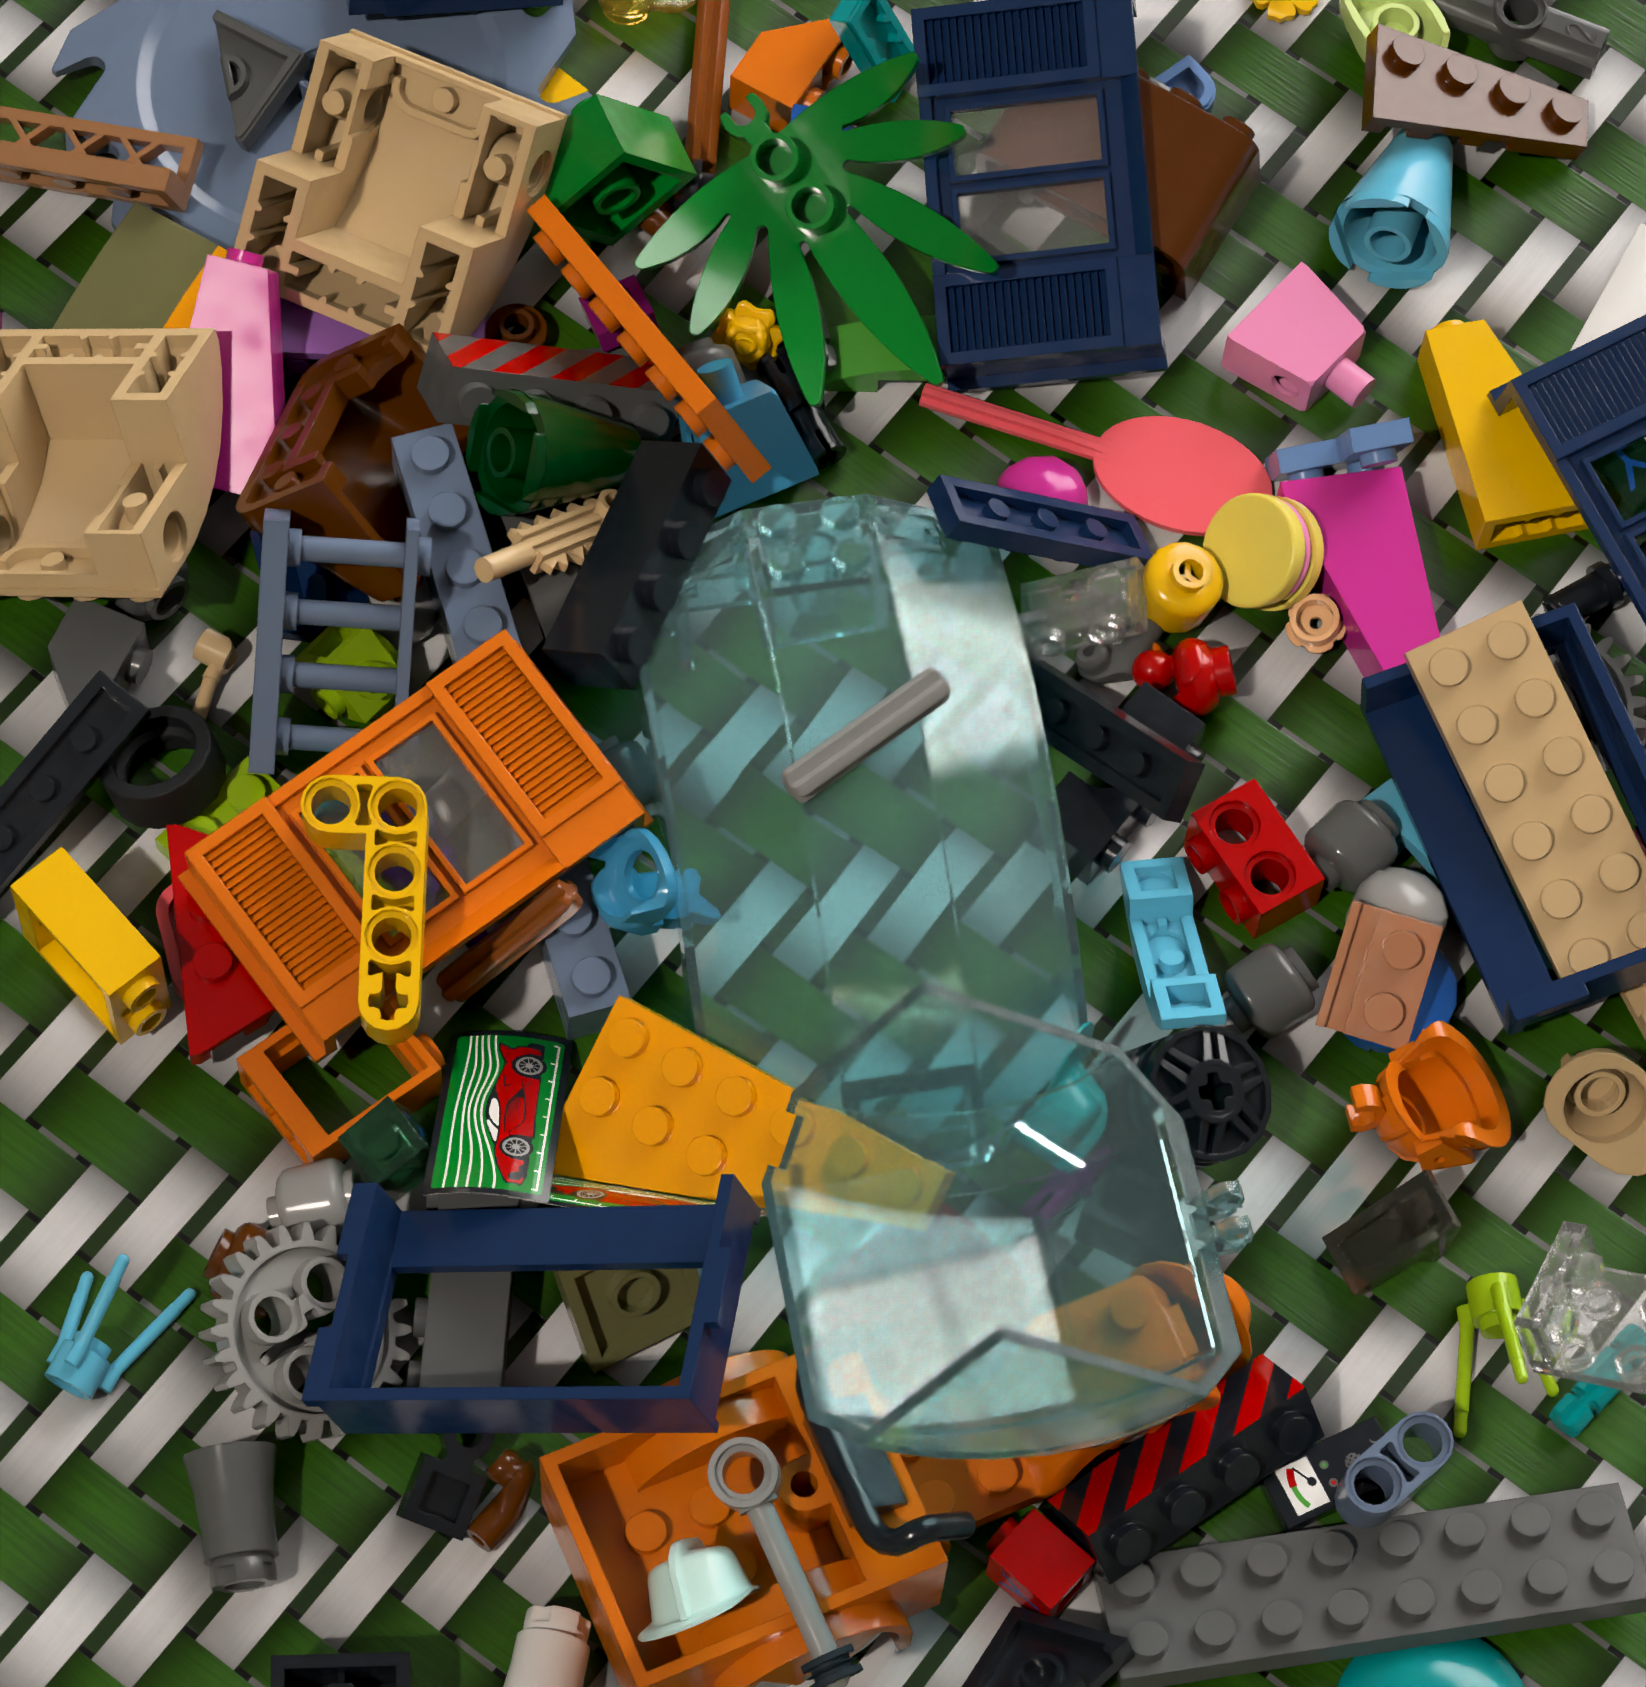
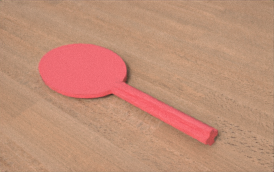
[919,383,1272,537]

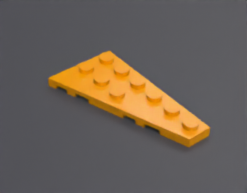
[553,995,955,1234]

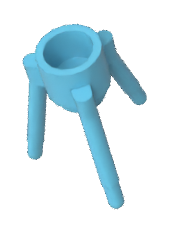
[44,1254,196,1401]

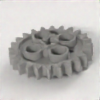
[198,1222,412,1443]

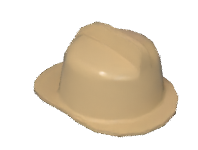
[1543,1048,1646,1176]

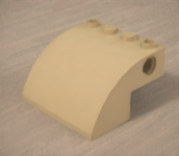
[234,29,568,354]
[0,328,223,602]

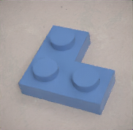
[1264,417,1414,483]

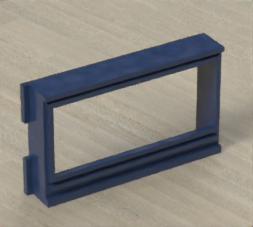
[1360,602,1646,1036]
[301,1174,761,1434]

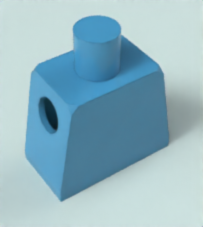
[678,358,819,518]

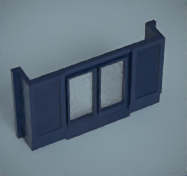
[911,0,1168,393]

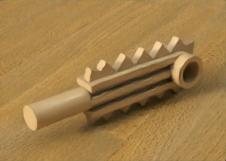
[474,489,618,583]

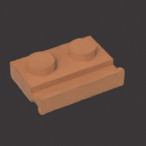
[1315,900,1443,1049]

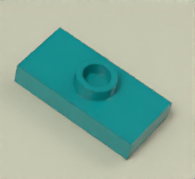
[829,0,914,103]

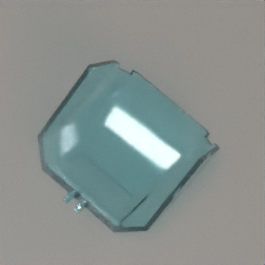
[762,981,1254,1460]

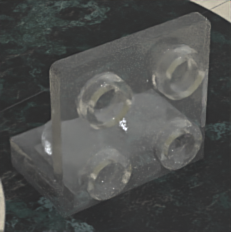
[1514,1221,1646,1395]

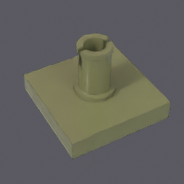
[553,1268,700,1373]

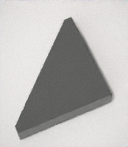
[212,10,311,153]

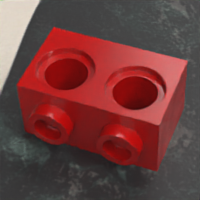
[1184,778,1325,940]

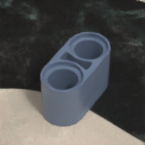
[1334,1411,1454,1528]

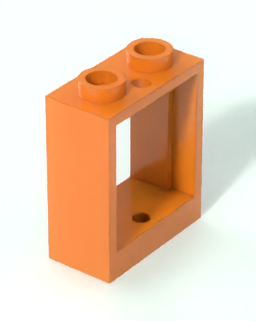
[236,994,446,1164]

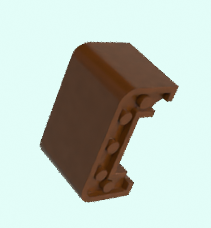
[975,66,1260,301]

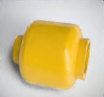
[1134,542,1223,633]

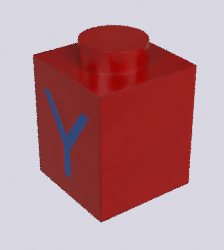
[985,1508,1095,1618]

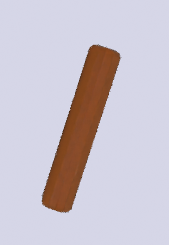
[436,879,583,1002]

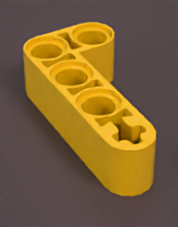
[300,775,429,1045]

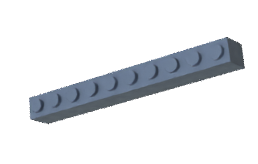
[391,424,631,1040]

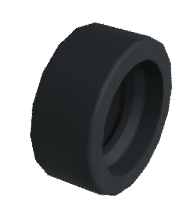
[99,705,226,829]

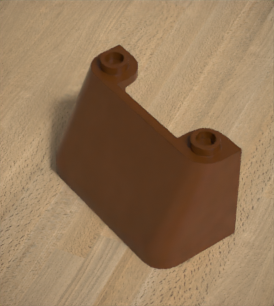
[236,323,470,602]

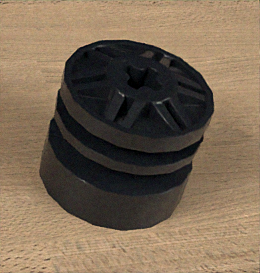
[1102,1025,1271,1178]

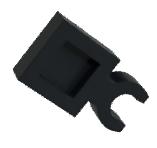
[396,1433,494,1541]

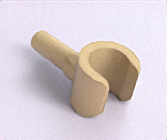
[192,628,237,720]

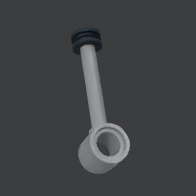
[708,1437,864,1687]

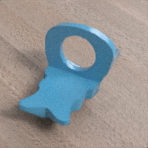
[588,827,722,936]

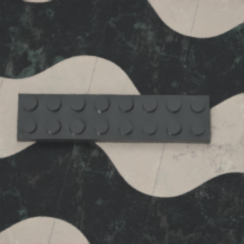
[1093,1482,1646,1687]

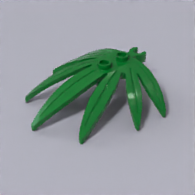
[634,52,999,408]

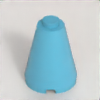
[1329,129,1453,289]

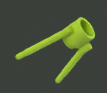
[1453,1272,1559,1438]

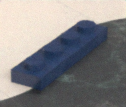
[926,474,1152,576]

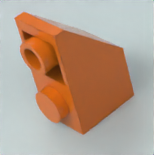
[729,18,854,133]

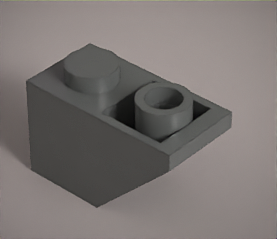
[47,599,153,709]

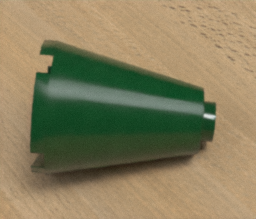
[465,389,642,517]

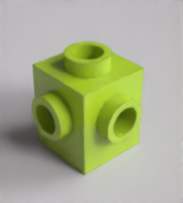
[294,626,398,724]

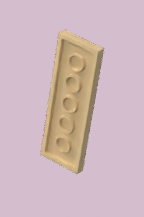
[1403,600,1646,979]

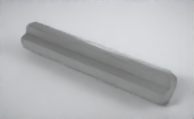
[781,668,951,803]

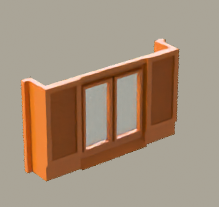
[178,629,654,1064]

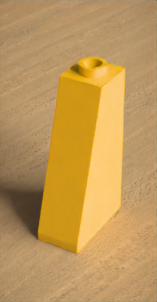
[1417,319,1589,550]

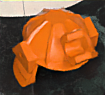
[1345,1021,1511,1172]

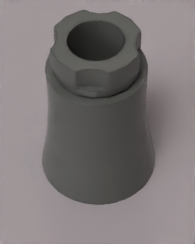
[182,1441,279,1593]

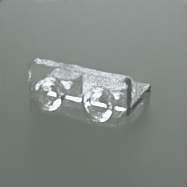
[1009,557,1147,658]

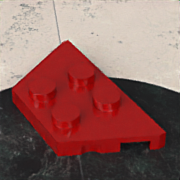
[166,824,277,1065]

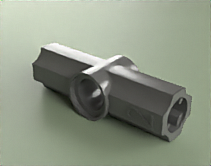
[1433,0,1610,80]

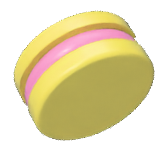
[1203,493,1324,611]

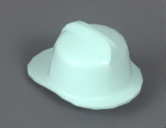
[637,1537,762,1642]

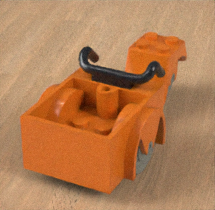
[539,1277,1220,1687]

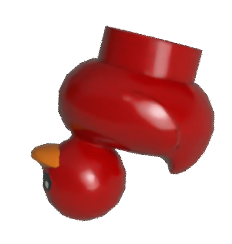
[1132,638,1238,716]

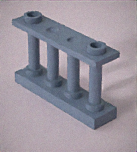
[248,508,432,778]

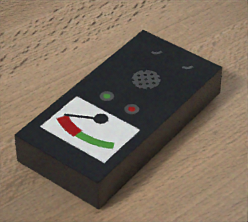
[1258,1416,1384,1533]

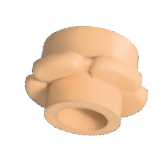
[1285,594,1346,654]

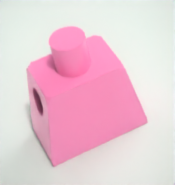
[1221,262,1376,411]

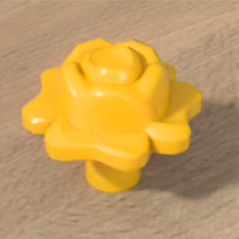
[711,300,783,370]

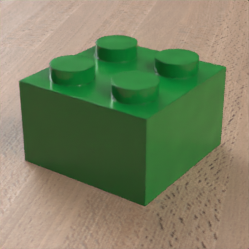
[544,93,697,246]

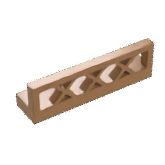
[0,106,204,213]

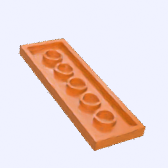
[526,194,772,484]

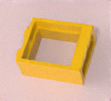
[10,846,171,1045]

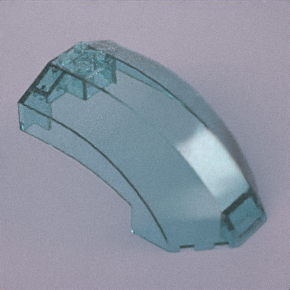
[634,494,1090,1169]

